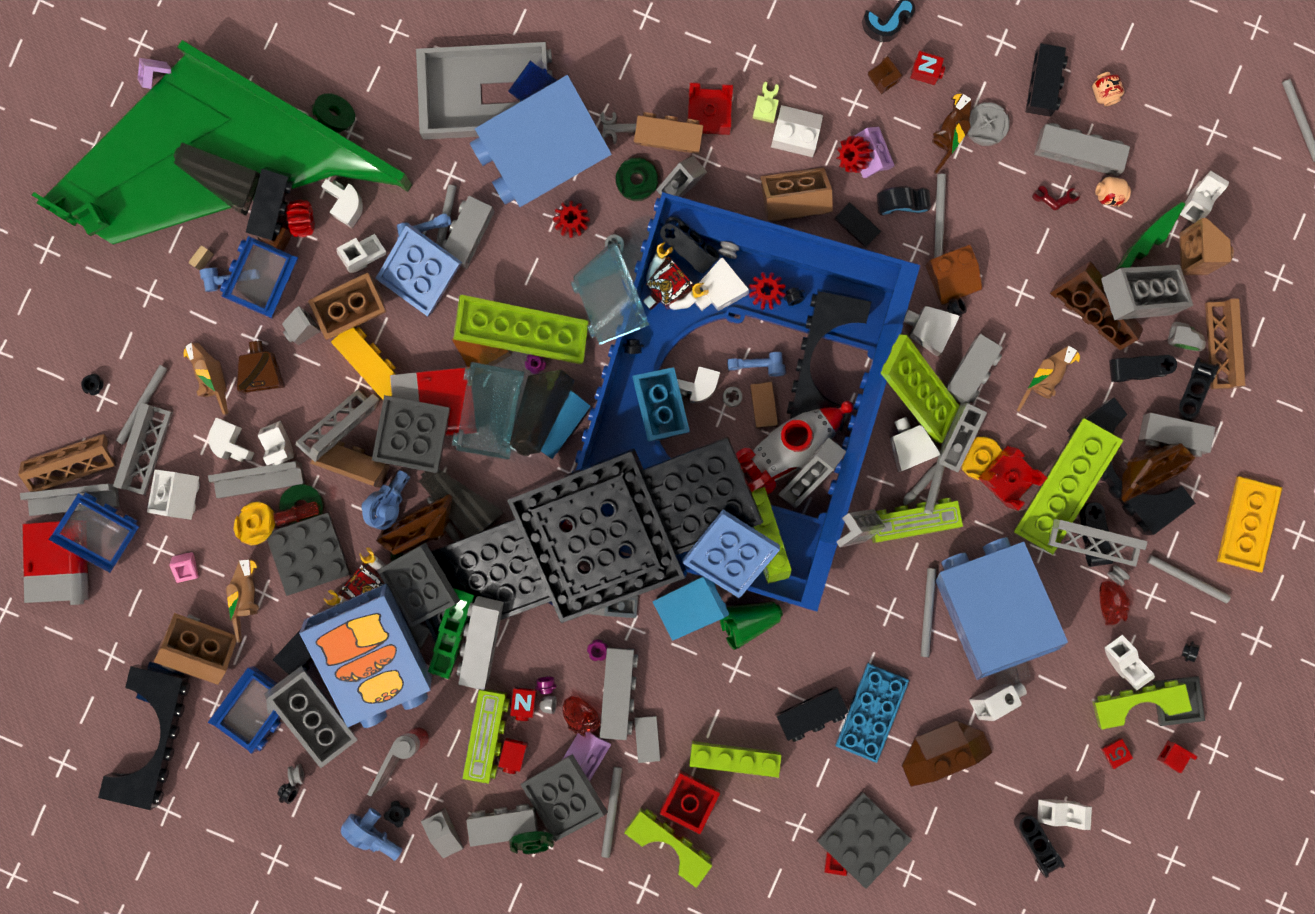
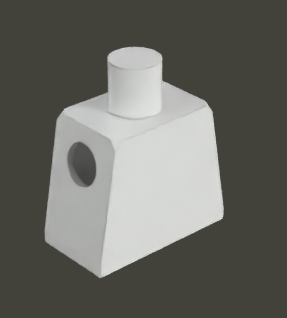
[695,258,749,311]
[904,306,960,356]
[890,417,940,472]
[969,682,1027,721]

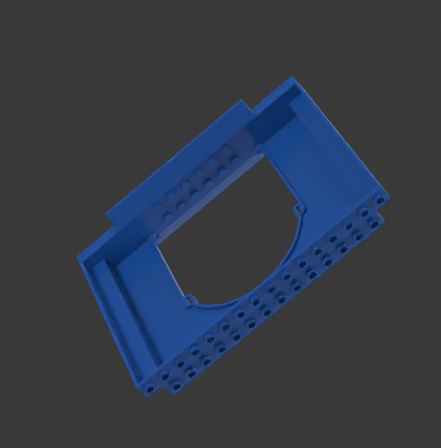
[561,192,920,612]

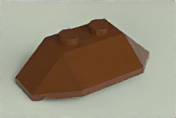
[1121,443,1195,502]
[376,494,452,555]
[902,720,993,787]

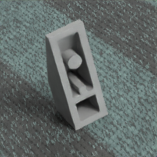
[938,403,987,472]

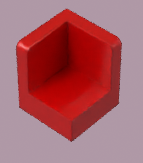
[1157,741,1198,773]

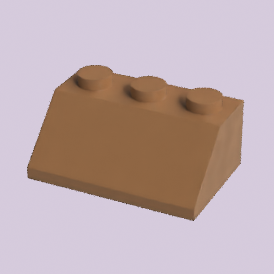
[634,112,703,154]
[760,168,833,221]
[1179,218,1234,275]
[308,273,386,340]
[310,441,390,488]
[154,613,236,685]

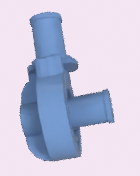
[361,470,411,530]
[341,808,402,861]

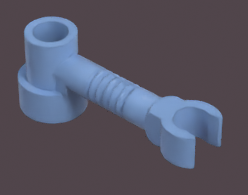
[397,214,452,240]
[199,268,260,292]
[727,352,786,377]

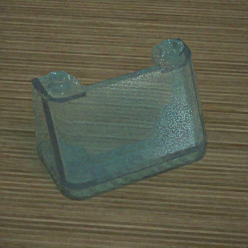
[571,242,649,345]
[452,362,524,461]

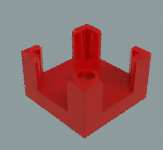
[688,83,733,135]
[978,446,1047,511]

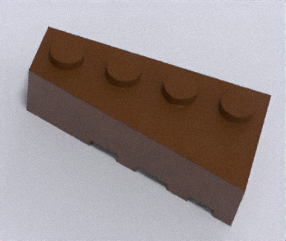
[1049,261,1143,350]

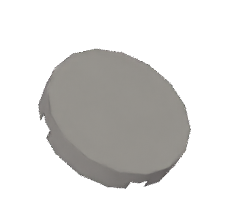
[967,102,1009,146]

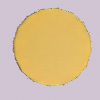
[961,437,1002,480]
[233,502,276,545]

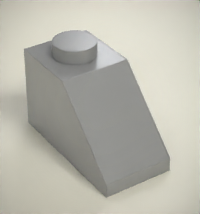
[656,156,707,197]
[282,306,321,345]
[588,596,638,618]
[421,808,464,858]

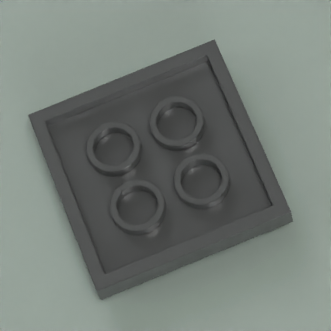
[372,395,451,473]
[267,512,351,596]
[377,543,460,627]
[520,754,608,842]
[817,792,912,889]

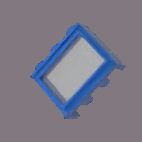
[220,236,298,319]
[48,492,139,573]
[207,666,282,754]

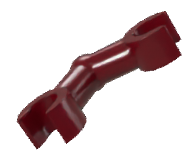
[1032,186,1080,210]

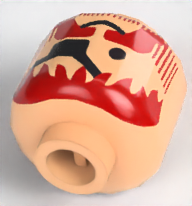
[1092,72,1124,106]
[1095,177,1131,207]

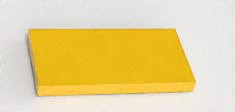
[1217,476,1282,573]

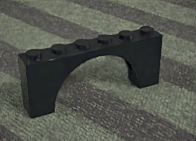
[786,289,871,431]
[1067,397,1196,536]
[98,664,190,810]

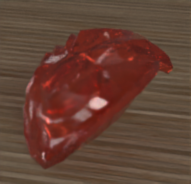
[1099,581,1130,626]
[562,696,601,737]

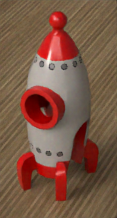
[736,401,854,495]

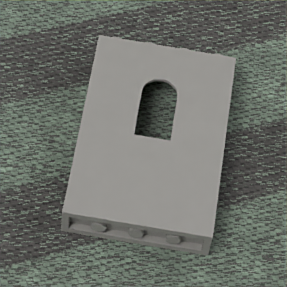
[416,42,553,140]

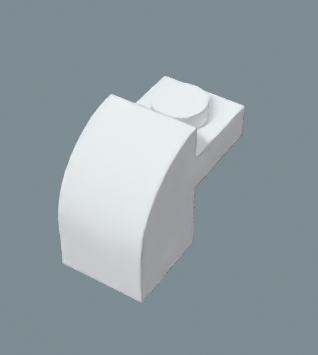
[1180,171,1229,223]
[321,179,363,228]
[337,234,386,273]
[677,367,720,403]
[209,418,254,462]
[258,421,294,465]
[1105,635,1155,690]
[1037,799,1092,830]

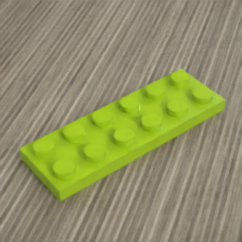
[453,295,588,364]
[881,334,959,443]
[1014,418,1124,555]

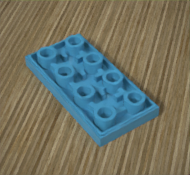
[652,576,729,641]
[835,663,909,763]

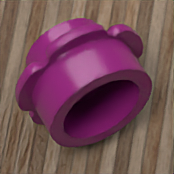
[525,354,546,374]
[587,639,608,661]
[535,676,557,694]

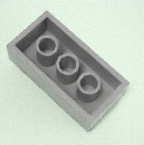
[1101,265,1193,320]
[264,666,358,768]

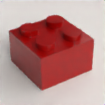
[660,770,720,834]

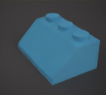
[632,367,690,442]
[513,379,590,459]

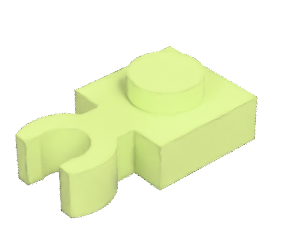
[753,82,779,123]

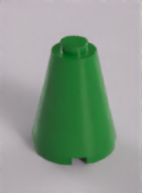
[719,601,783,650]

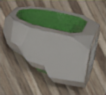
[1167,322,1206,351]

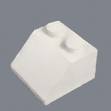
[771,105,823,157]
[147,469,200,520]

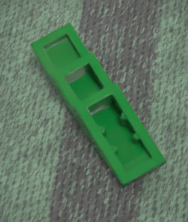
[1115,202,1186,271]
[428,588,475,679]

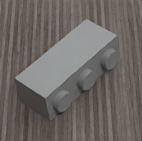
[441,196,495,269]
[945,334,1003,403]
[1139,413,1215,457]
[466,804,538,847]

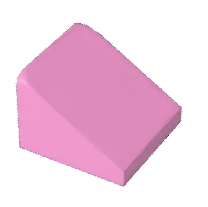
[169,552,199,583]

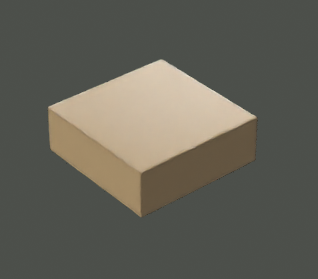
[189,246,214,270]

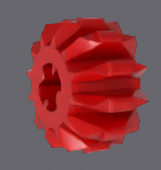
[836,136,874,173]
[286,200,315,237]
[553,201,590,238]
[749,272,786,310]

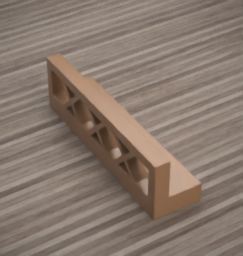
[1205,299,1246,389]
[18,434,115,492]

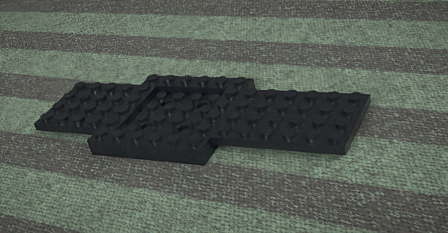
[425,437,763,644]

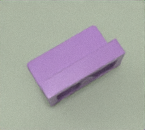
[137,58,171,89]
[854,127,895,178]
[563,727,611,781]

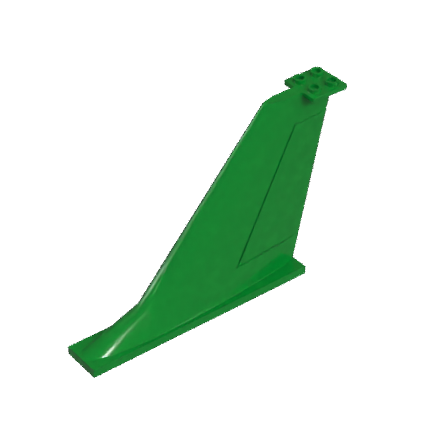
[32,40,412,245]

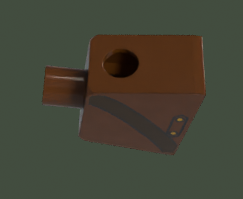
[237,341,284,393]

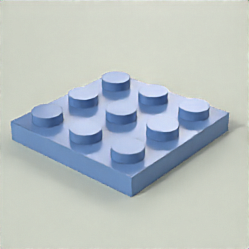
[375,224,462,316]
[683,510,780,598]

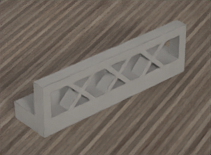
[295,390,379,462]
[113,403,173,495]
[208,461,305,499]
[20,484,119,516]
[836,509,886,548]
[1048,519,1148,566]

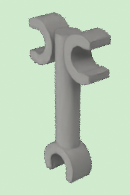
[600,112,637,144]

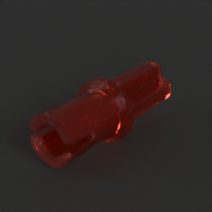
[274,502,319,526]

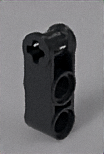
[660,216,719,273]
[1109,355,1177,382]
[1178,357,1220,422]
[1079,502,1113,567]
[1014,812,1065,878]

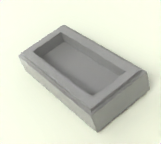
[634,716,660,763]

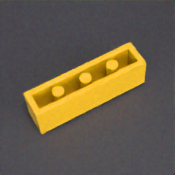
[331,326,397,400]

